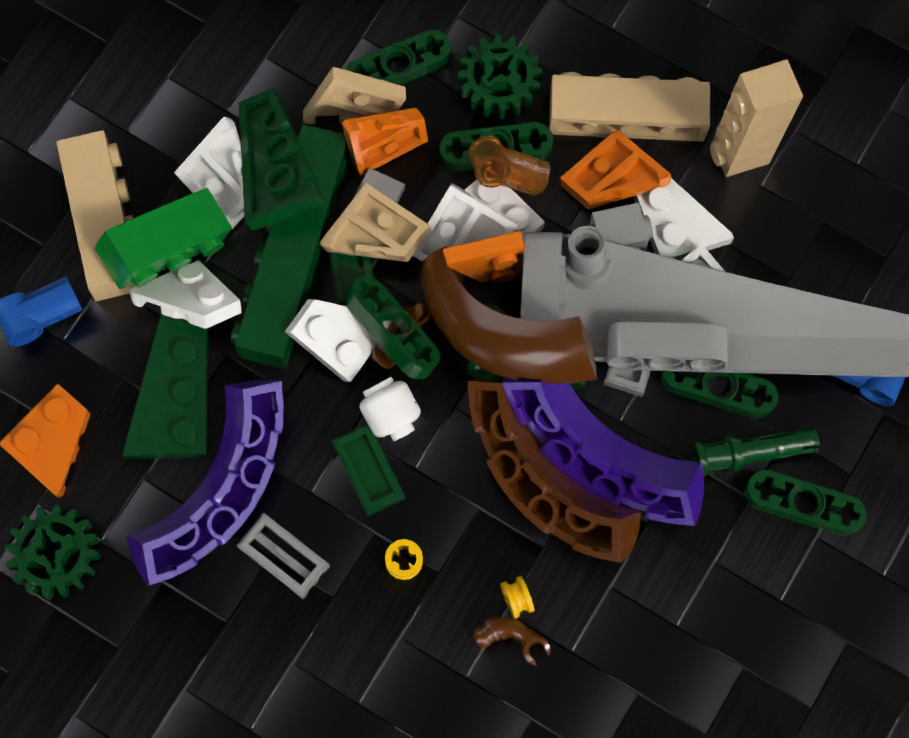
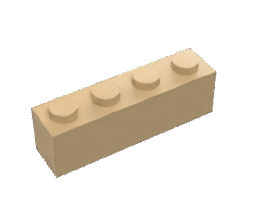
[710,60,803,177]
[549,72,710,142]
[56,130,136,301]

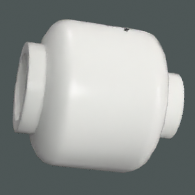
[359,377,421,441]

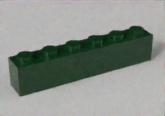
[231,124,349,369]

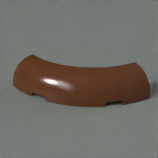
[420,246,597,384]
[468,378,641,562]

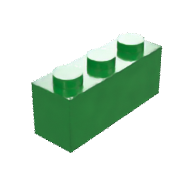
[94,187,232,290]

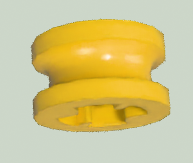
[385,539,423,580]
[500,576,534,619]

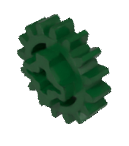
[457,34,542,119]
[4,505,101,600]

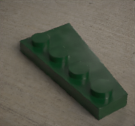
[238,88,326,231]
[122,313,209,460]

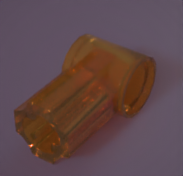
[469,136,551,196]

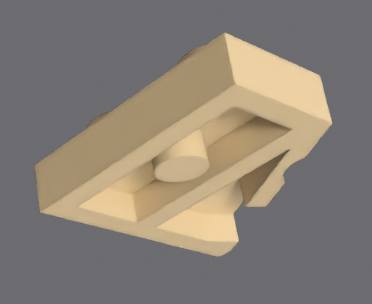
[303,67,406,124]
[319,183,432,262]

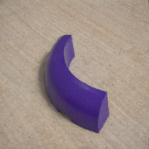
[502,377,704,526]
[126,380,284,585]

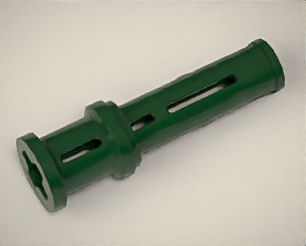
[690,427,820,477]

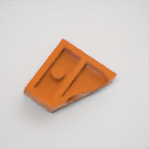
[342,108,428,177]
[560,129,671,210]
[443,231,525,284]
[0,384,90,499]

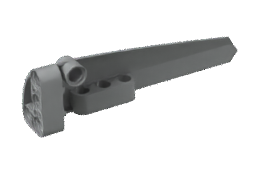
[521,225,909,377]

